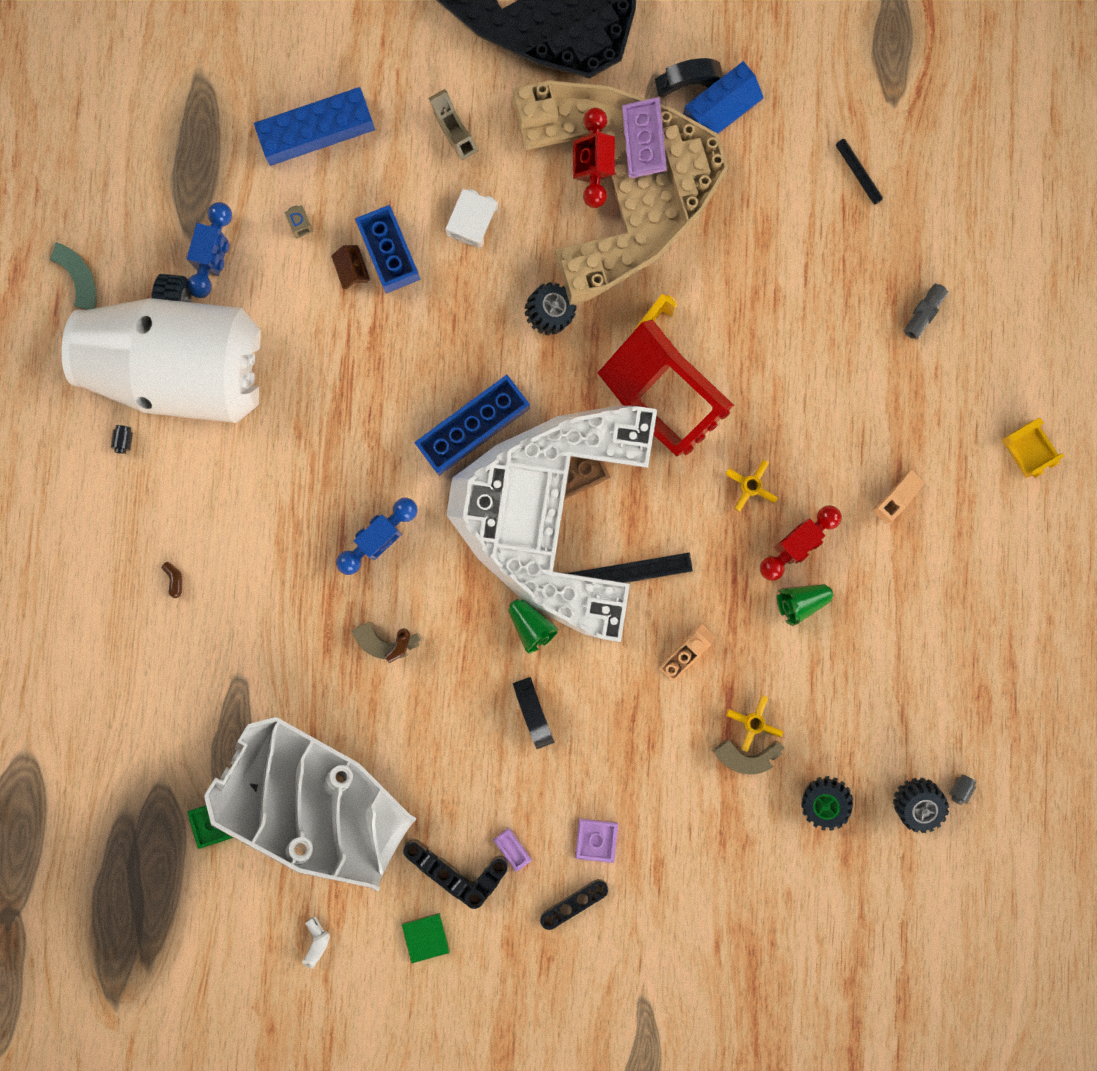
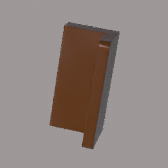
[331,245,370,289]

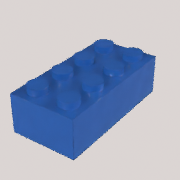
[355,205,421,294]

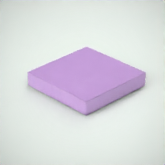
[575,818,618,863]

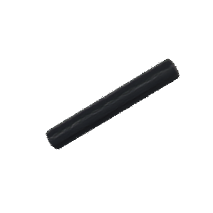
[836,139,883,205]

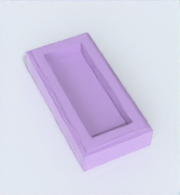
[493,828,532,872]

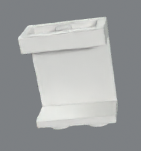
[445,189,498,249]

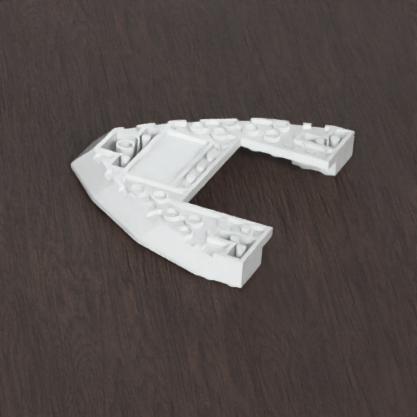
[446,405,657,642]

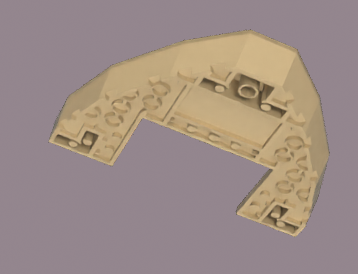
[512,81,729,305]

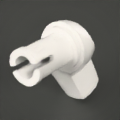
[302,916,330,969]

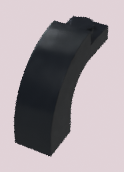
[654,58,723,98]
[512,677,555,749]

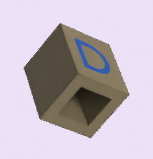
[284,205,314,239]

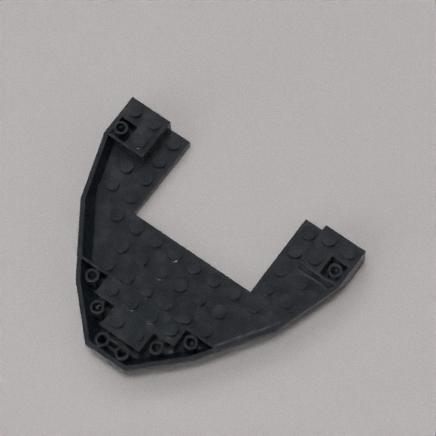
[436,0,636,79]

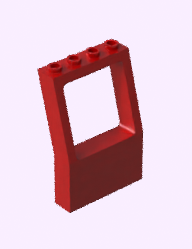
[597,319,734,457]

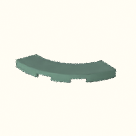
[50,242,97,310]

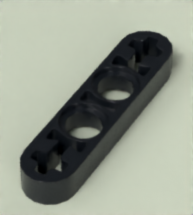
[540,879,608,930]

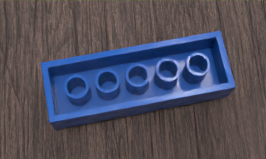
[254,87,375,166]
[414,374,530,476]

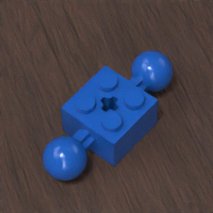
[186,202,232,299]
[336,497,418,575]

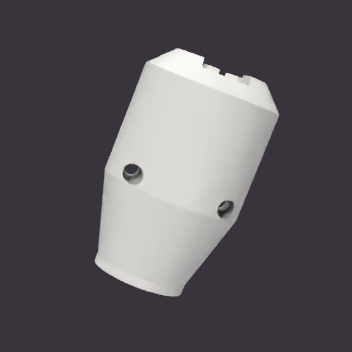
[61,298,261,423]
[204,717,416,892]

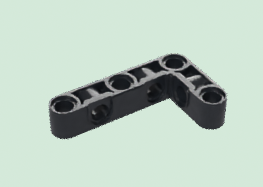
[403,839,508,909]

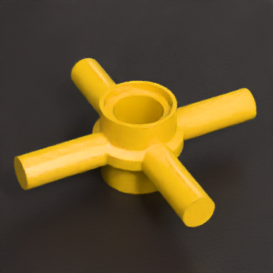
[725,460,778,512]
[726,695,783,752]

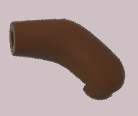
[161,562,182,598]
[384,628,410,663]

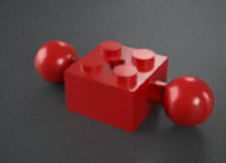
[573,107,615,208]
[760,505,842,581]

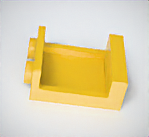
[634,293,677,330]
[1001,417,1064,478]

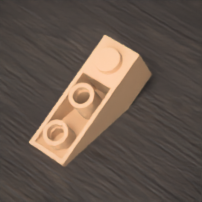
[872,470,925,524]
[659,624,716,681]

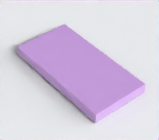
[622,97,667,178]

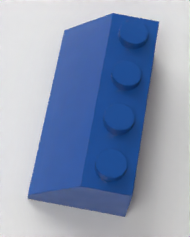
[683,61,764,134]

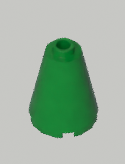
[776,584,833,626]
[508,599,558,654]

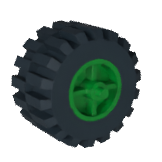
[801,776,853,831]

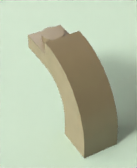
[428,89,478,160]
[351,622,422,659]
[712,739,784,774]

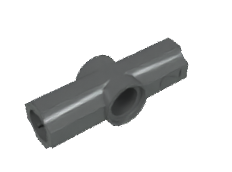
[903,283,948,340]

